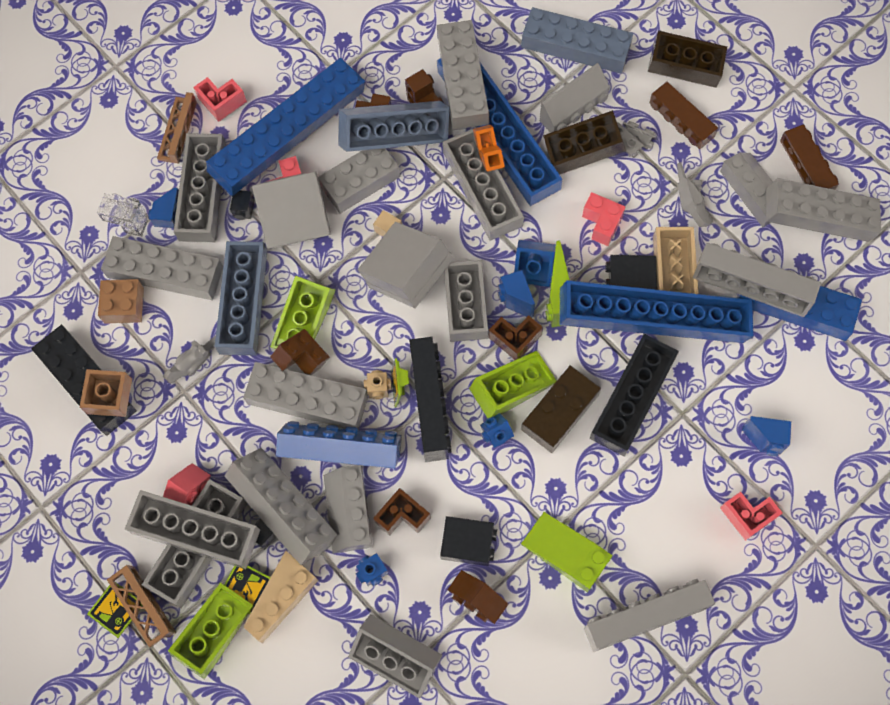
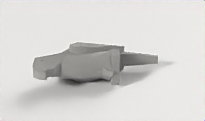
[677,162,713,227]
[163,336,216,384]

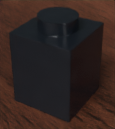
[230,190,255,220]
[255,518,276,550]

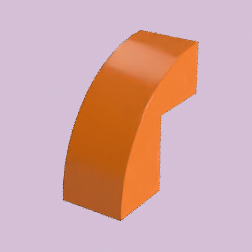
[473,125,505,172]

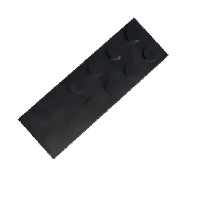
[31,324,137,436]
[589,334,679,457]
[409,336,452,462]

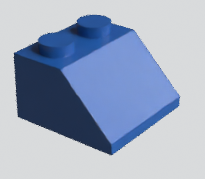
[514,240,556,287]
[498,270,535,318]
[742,416,792,456]

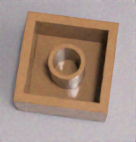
[98,279,144,324]
[79,369,132,417]

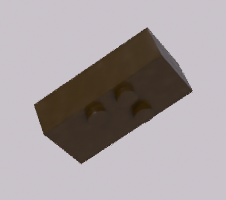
[648,30,728,88]
[543,110,626,175]
[521,365,601,453]

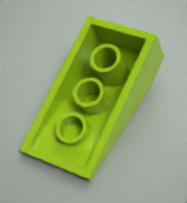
[545,240,570,328]
[270,276,335,349]
[469,351,557,418]
[521,512,613,593]
[168,582,253,680]

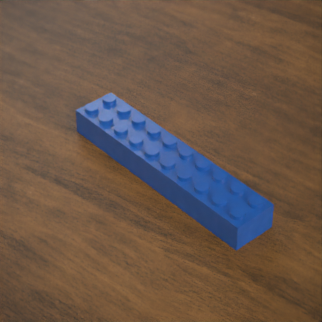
[206,57,365,196]
[437,58,563,207]
[560,280,754,343]

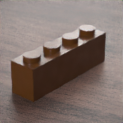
[649,81,718,150]
[780,124,839,190]

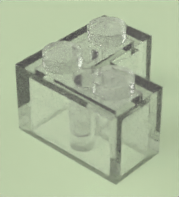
[97,193,149,237]

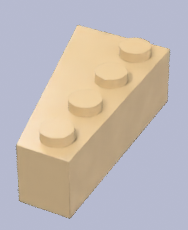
[244,551,319,643]

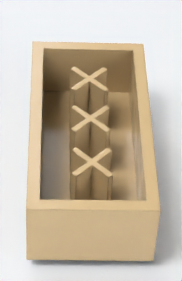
[653,227,699,294]

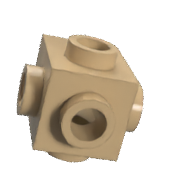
[364,370,392,399]

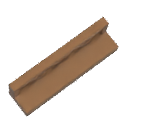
[157,92,197,164]
[107,565,177,647]

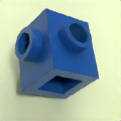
[480,413,514,448]
[355,553,389,586]

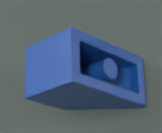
[148,187,179,228]

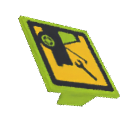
[391,358,409,408]
[224,565,271,614]
[87,582,143,638]

